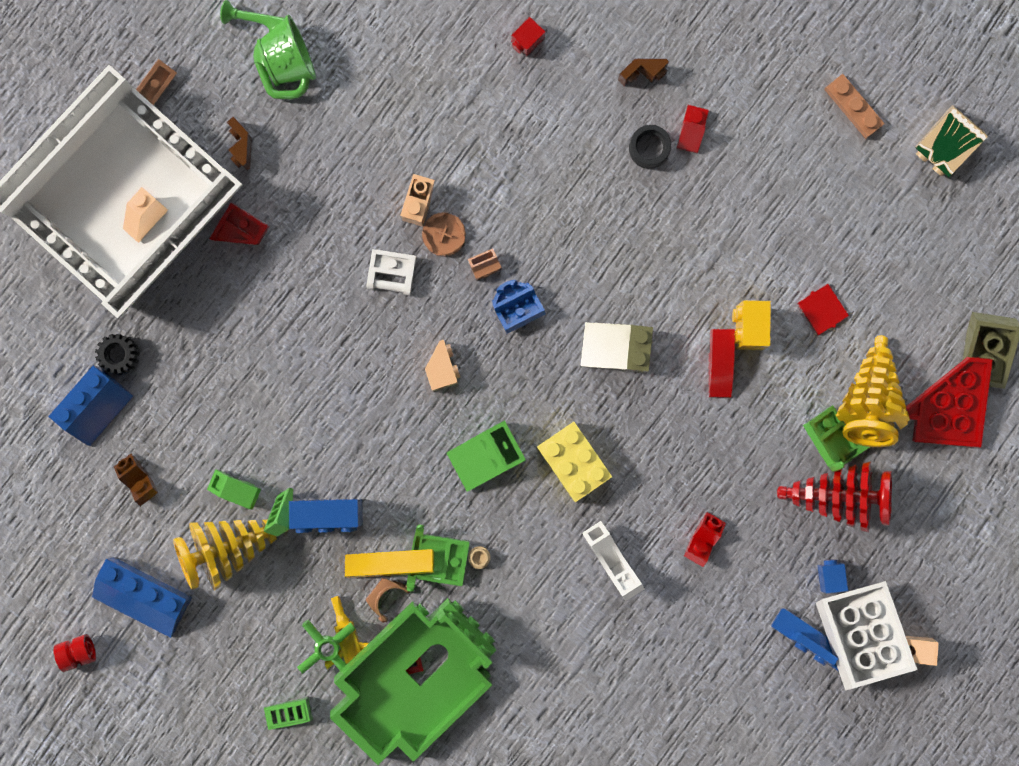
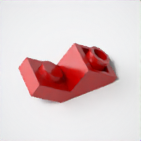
[684,512,726,567]

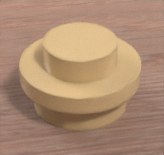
[468,546,490,569]

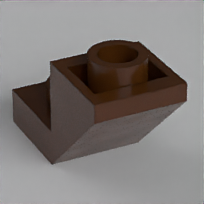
[618,58,669,86]
[227,117,252,171]
[114,453,158,507]

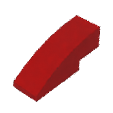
[709,329,735,398]

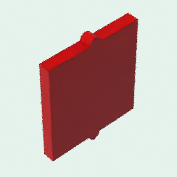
[797,284,849,335]

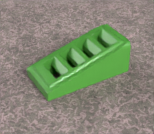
[264,487,294,537]
[264,697,313,730]

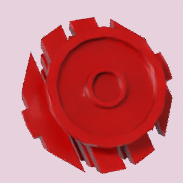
[777,462,892,532]

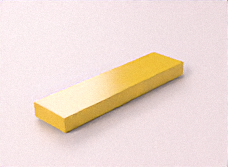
[345,549,434,578]

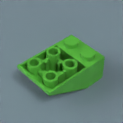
[446,420,526,492]

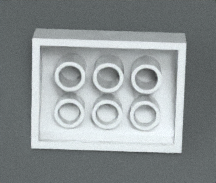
[816,581,917,691]

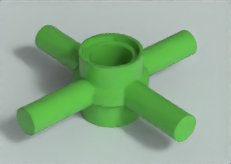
[297,620,356,674]

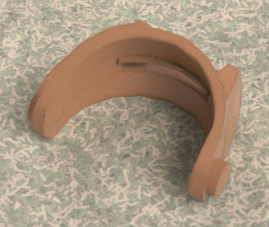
[366,577,410,623]

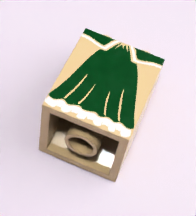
[915,105,988,177]

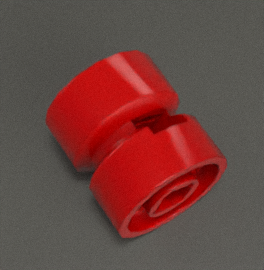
[53,634,96,672]

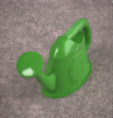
[220,0,316,99]

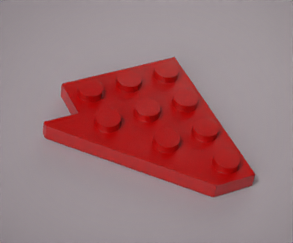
[906,357,993,447]

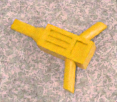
[325,595,369,670]

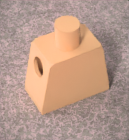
[905,636,938,666]

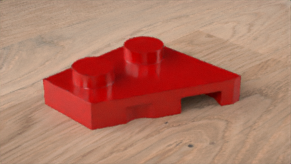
[209,203,270,245]

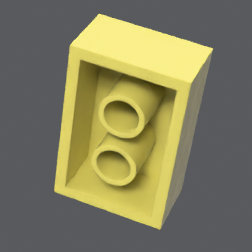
[537,422,612,502]

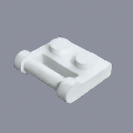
[366,249,416,295]

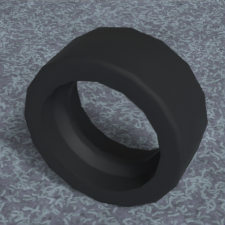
[629,125,672,169]

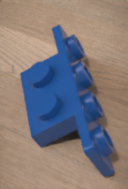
[771,608,839,672]

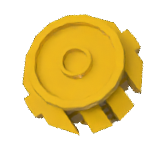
[836,335,910,447]
[173,519,288,591]

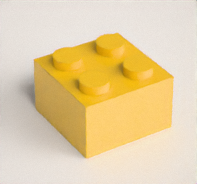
[732,300,771,350]

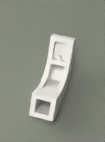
[582,521,645,601]

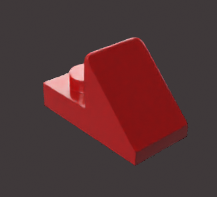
[676,105,709,153]

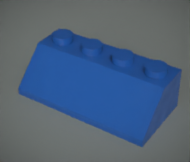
[92,557,192,638]

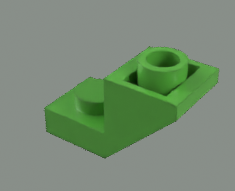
[207,469,261,510]

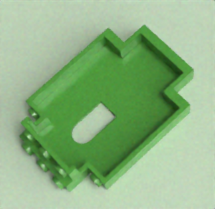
[330,598,496,765]

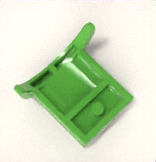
[803,405,870,472]
[407,524,470,592]

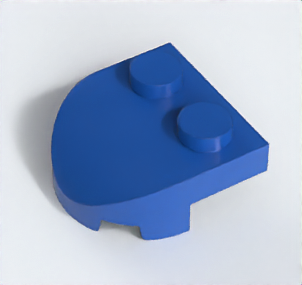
[492,280,546,334]

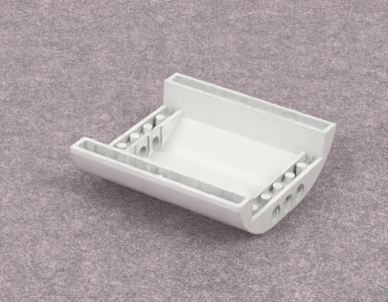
[0,65,243,319]

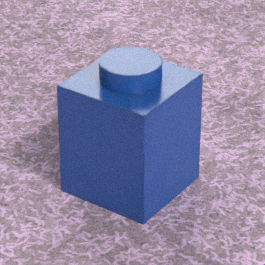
[817,559,848,594]

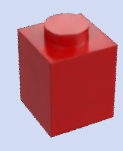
[511,17,545,56]

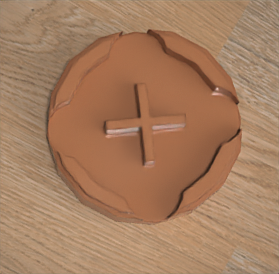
[422,212,466,257]

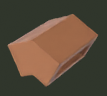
[468,249,502,281]

